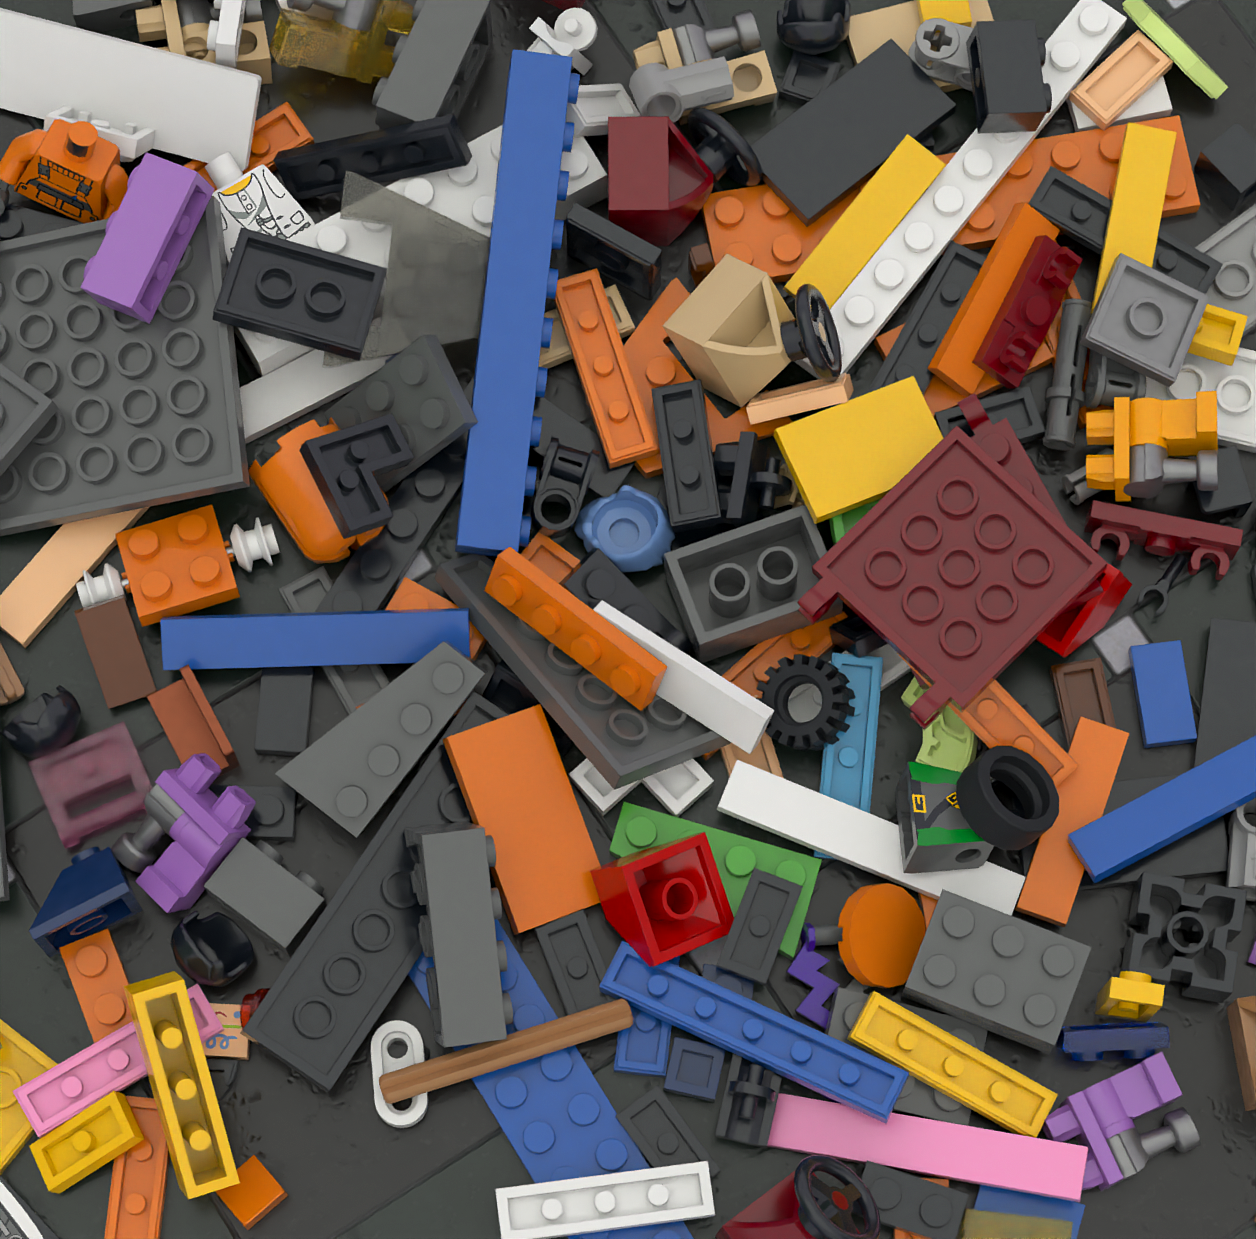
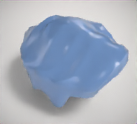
[574,485,675,572]

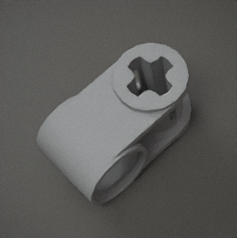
[908,18,973,91]

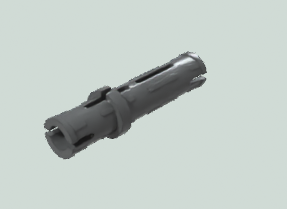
[1043,298,1092,450]

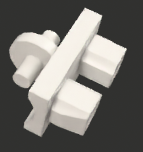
[527,8,598,75]

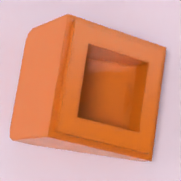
[215,1155,288,1230]

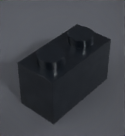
[966,20,1052,134]

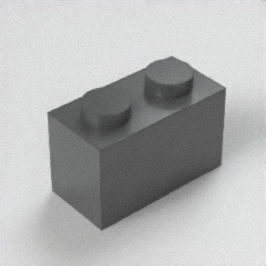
[204,837,327,957]

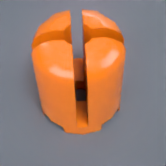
[248,417,389,564]

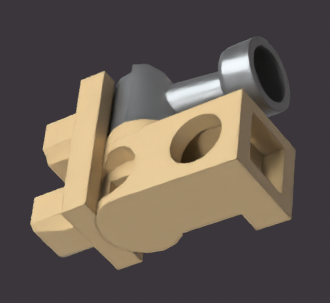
[135,0,272,85]
[633,10,777,125]

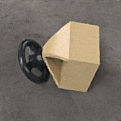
[663,254,842,407]

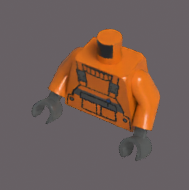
[0,119,129,223]

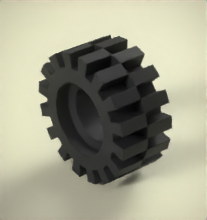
[756,654,855,751]

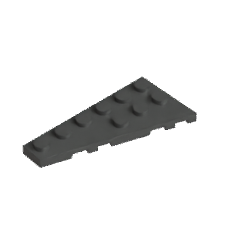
[434,554,731,790]

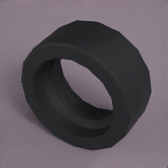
[956,746,1059,850]

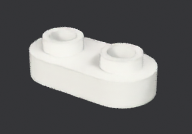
[371,1020,428,1128]

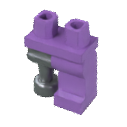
[112,753,256,913]
[1042,1052,1200,1191]

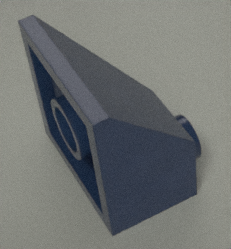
[29,847,143,958]

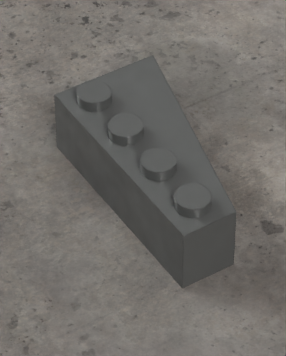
[275,640,488,838]
[404,821,513,1048]

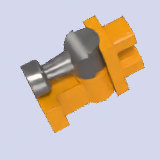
[1086,391,1218,502]

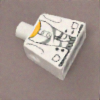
[205,152,315,268]

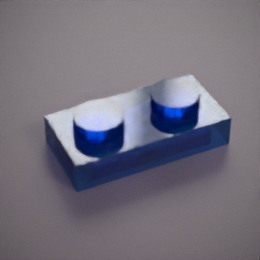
[1057,1021,1170,1061]

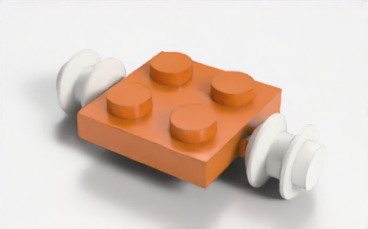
[76,504,280,627]

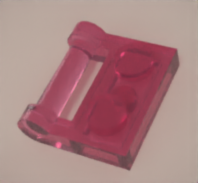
[29,721,153,849]

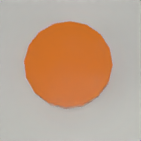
[838,883,926,988]

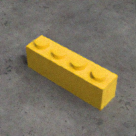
[123,971,240,1200]

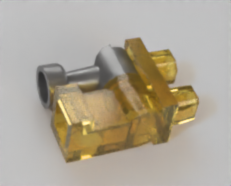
[269,0,414,84]

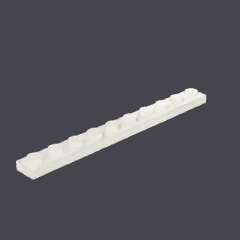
[794,0,1127,379]

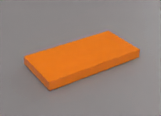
[443,704,600,935]

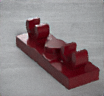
[972,235,1083,389]
[1084,500,1243,581]

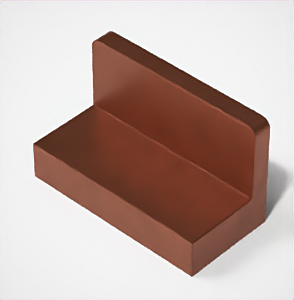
[147,664,240,777]

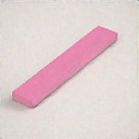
[767,1093,1089,1202]

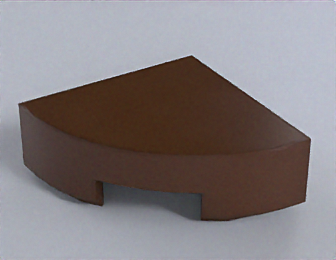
[688,243,715,289]

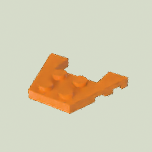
[586,277,792,479]

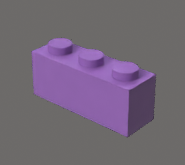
[80,152,215,324]

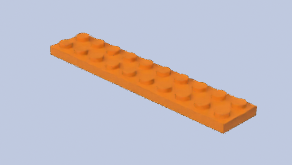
[701,115,1201,283]

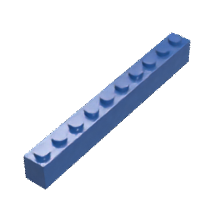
[455,49,580,557]

